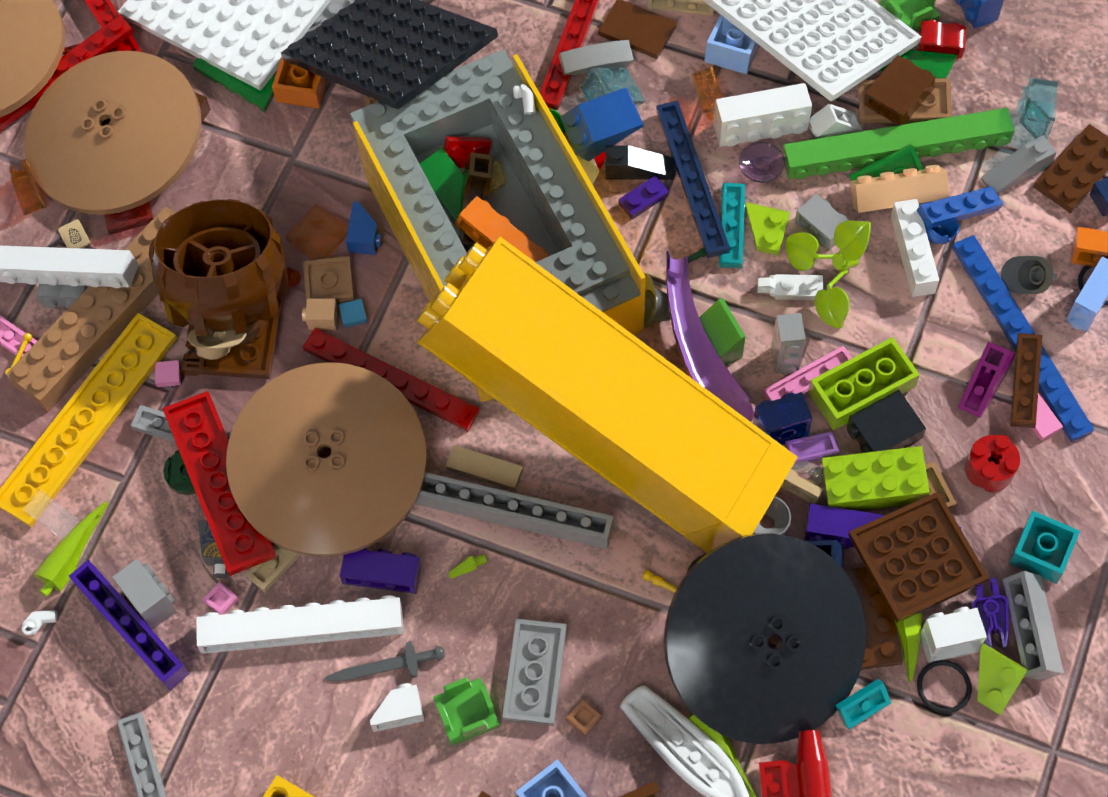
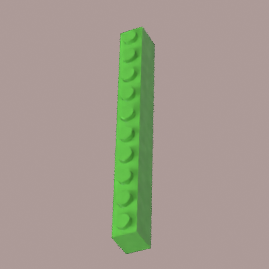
[782,108,1015,179]

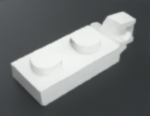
[757,274,823,300]

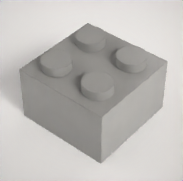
[112,558,176,630]

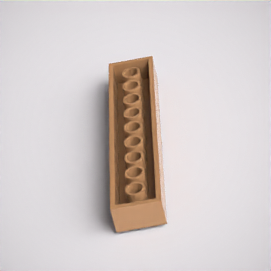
[5,206,175,412]

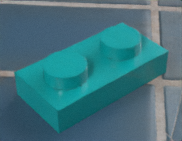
[835,679,892,729]

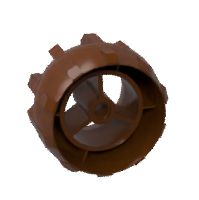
[149,199,289,337]

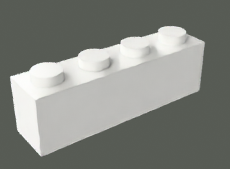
[890,199,939,297]

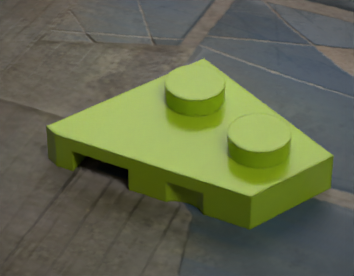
[745,202,790,256]
[977,643,1028,715]

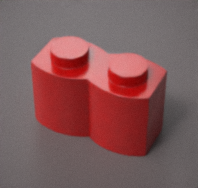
[918,20,966,59]

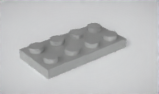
[502,618,567,726]

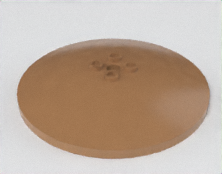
[0,0,65,117]
[25,51,201,215]
[226,363,427,557]

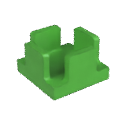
[878,0,940,31]
[433,677,500,746]

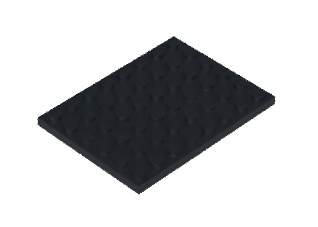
[280,0,499,110]

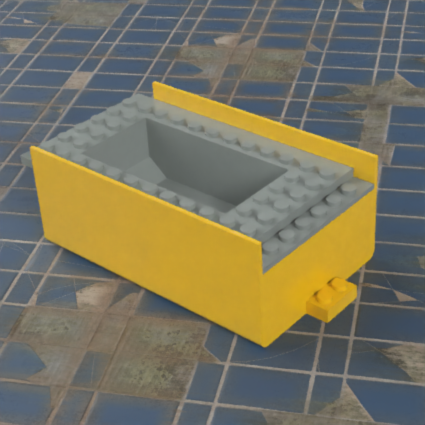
[350,49,646,402]

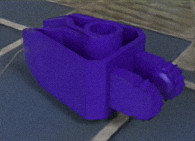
[971,578,1009,650]

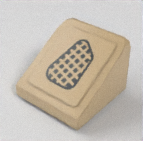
[58,219,91,249]

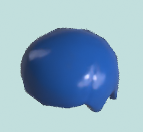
[924,221,960,245]

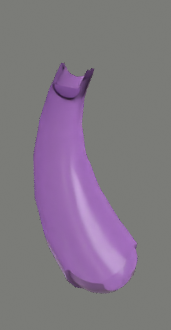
[666,251,754,422]

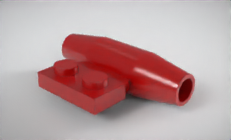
[759,730,832,797]

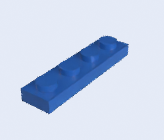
[916,186,1003,229]

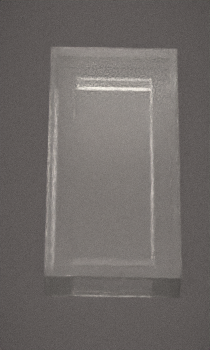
[23,490,79,539]

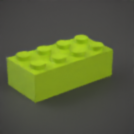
[808,337,920,431]
[822,446,930,511]

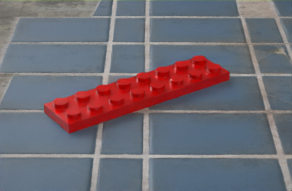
[162,391,277,576]

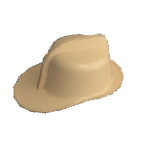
[188,329,246,360]

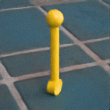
[5,333,32,374]

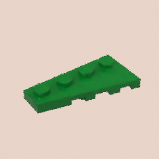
[193,58,277,112]

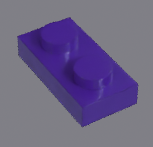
[618,176,669,220]

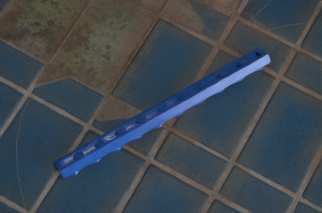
[952,235,1094,442]

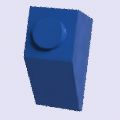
[346,201,382,255]

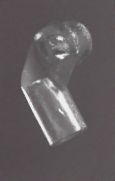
[791,461,824,484]

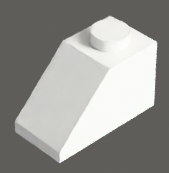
[810,104,863,139]
[370,683,424,732]

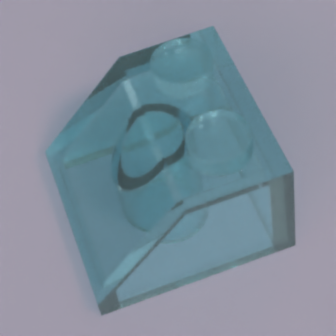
[1016,78,1058,139]

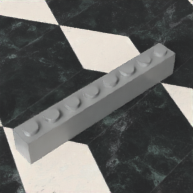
[416,473,613,549]

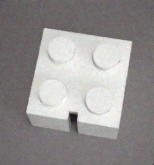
[921,607,987,664]

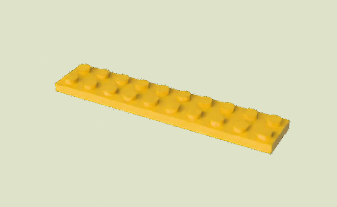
[0,313,178,528]

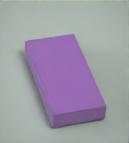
[785,431,840,467]

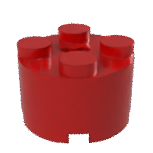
[965,435,1020,492]

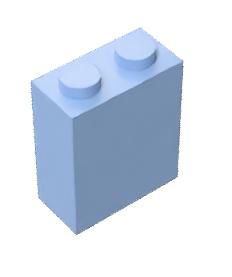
[1066,256,1108,332]

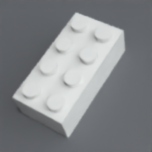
[714,83,812,147]

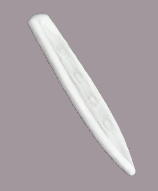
[620,685,749,797]

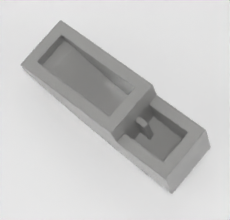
[559,40,634,75]

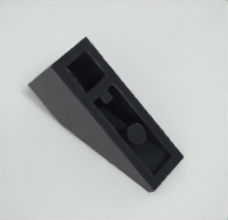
[605,145,674,180]

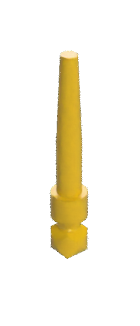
[642,570,678,593]

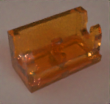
[691,67,723,120]
[9,159,46,215]

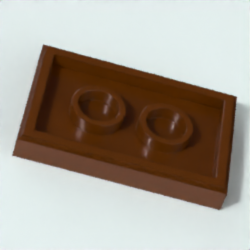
[598,0,677,60]

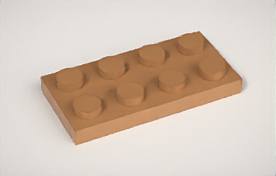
[858,78,952,124]

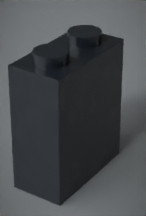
[847,390,926,453]

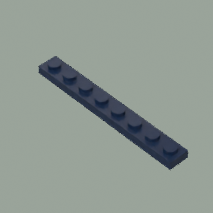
[656,101,730,258]

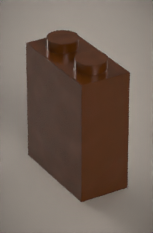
[864,55,935,125]

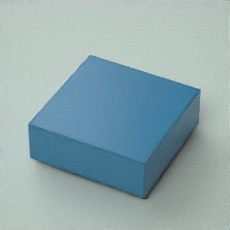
[339,299,367,328]

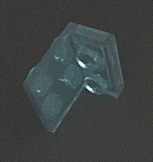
[579,67,645,104]

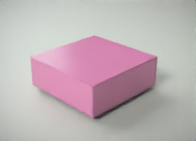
[155,360,181,387]
[202,581,239,615]

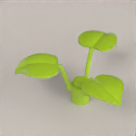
[785,220,871,329]

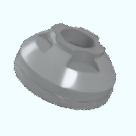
[753,497,791,535]

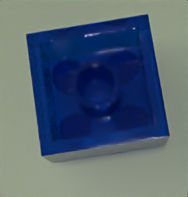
[753,392,813,445]

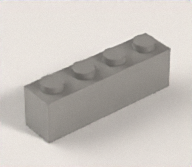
[1003,571,1064,681]

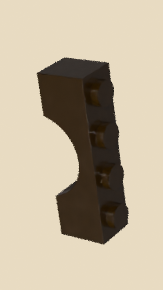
[459,152,494,252]

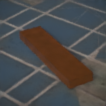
[1010,333,1043,428]

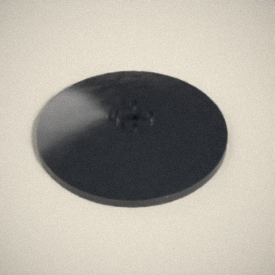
[664,533,866,744]

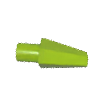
[448,554,487,579]

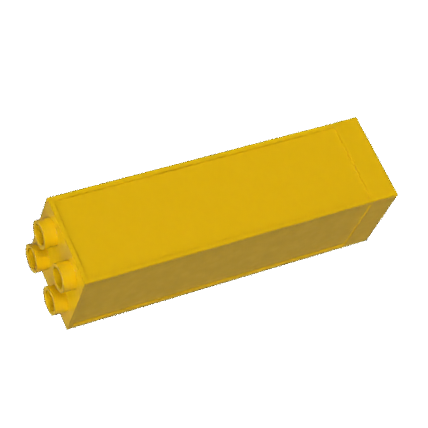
[416,236,798,553]

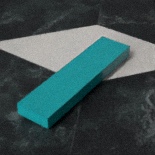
[719,183,746,268]

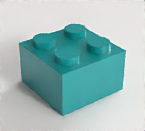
[1009,510,1080,584]

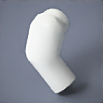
[513,84,536,115]
[21,610,58,636]

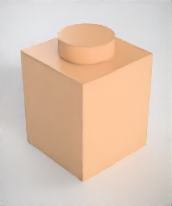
[302,299,338,330]

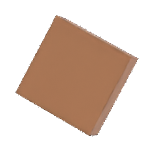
[566,699,602,737]

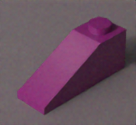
[958,341,1016,418]

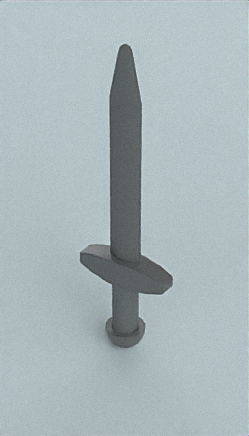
[325,641,445,681]

